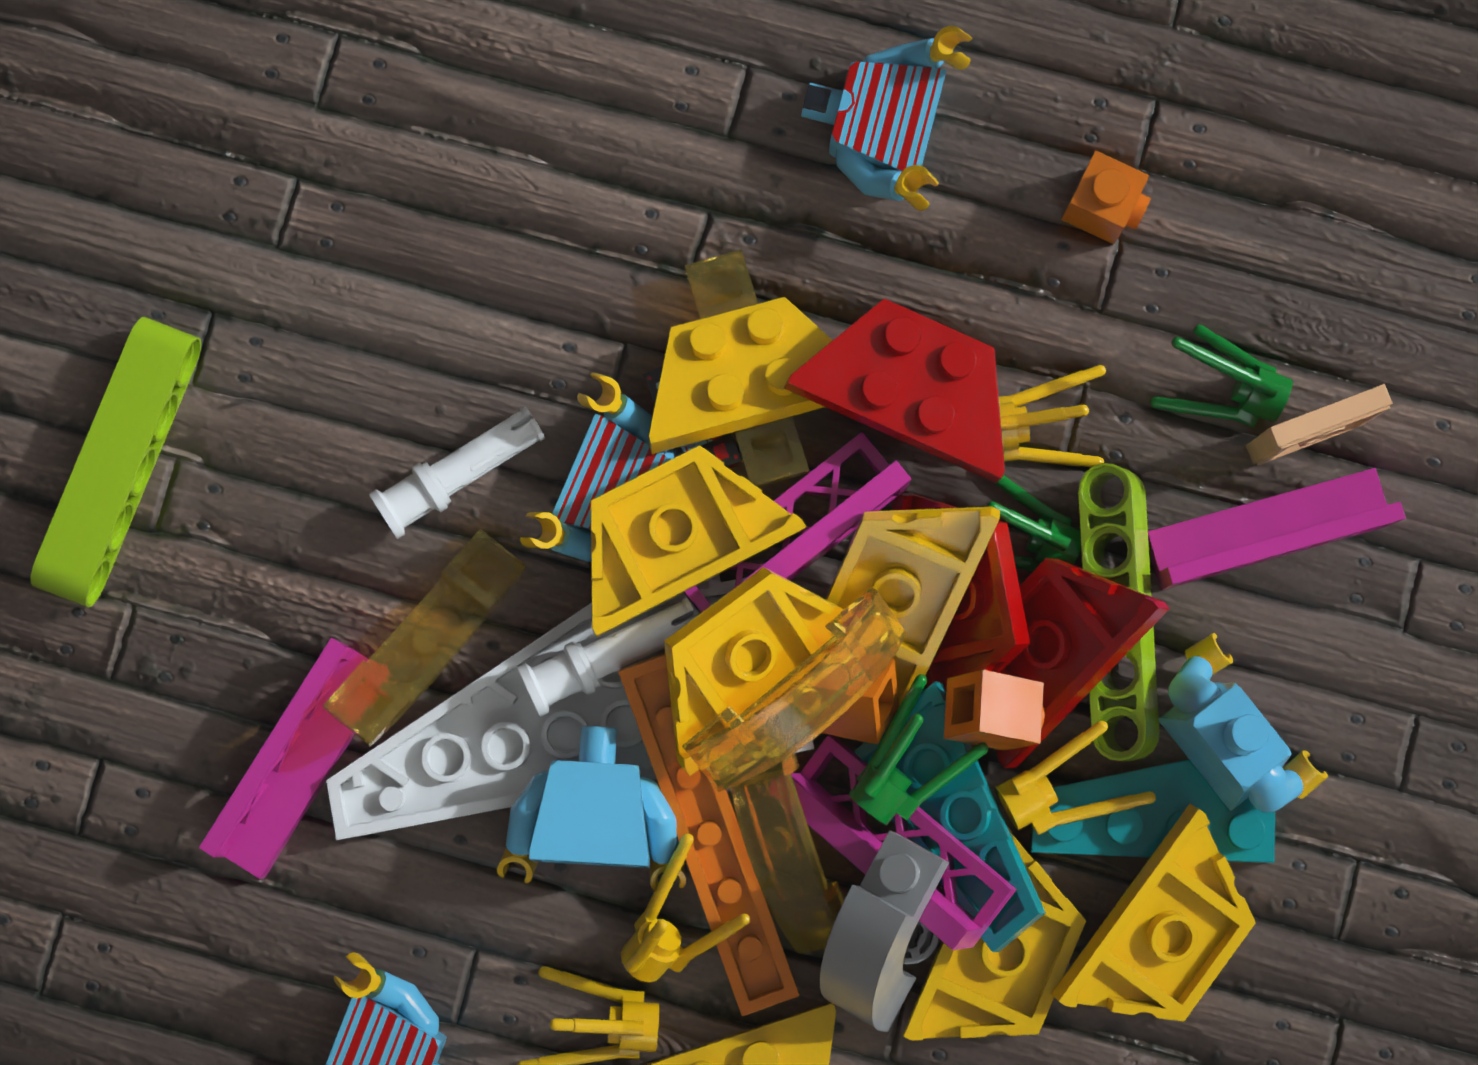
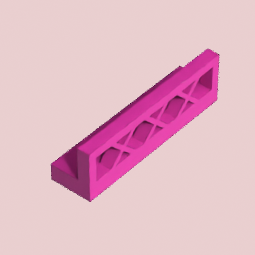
[683,432,911,614]
[1148,467,1406,591]
[199,638,393,879]
[770,735,1017,950]

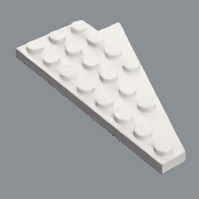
[326,574,814,840]

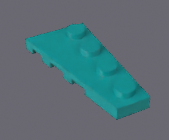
[854,681,1046,952]
[1029,759,1275,863]

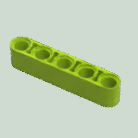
[30,317,201,608]
[1078,463,1160,761]

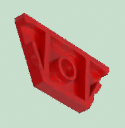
[784,298,1005,483]
[891,493,1030,690]
[996,558,1170,768]

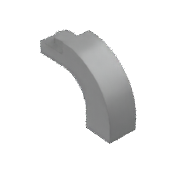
[820,830,949,1032]

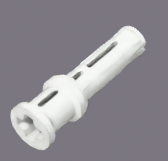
[369,406,545,539]
[517,597,697,717]

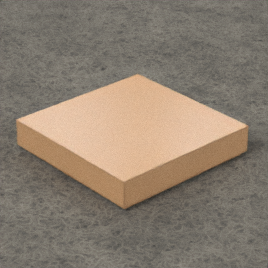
[1246,384,1393,466]

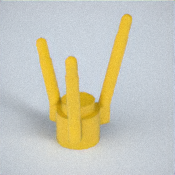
[999,365,1106,467]
[995,721,1156,835]
[621,833,751,983]
[517,966,659,1065]

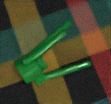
[1150,324,1293,428]
[987,475,1081,572]
[848,674,988,825]

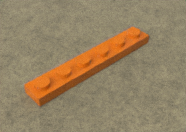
[618,653,800,1017]

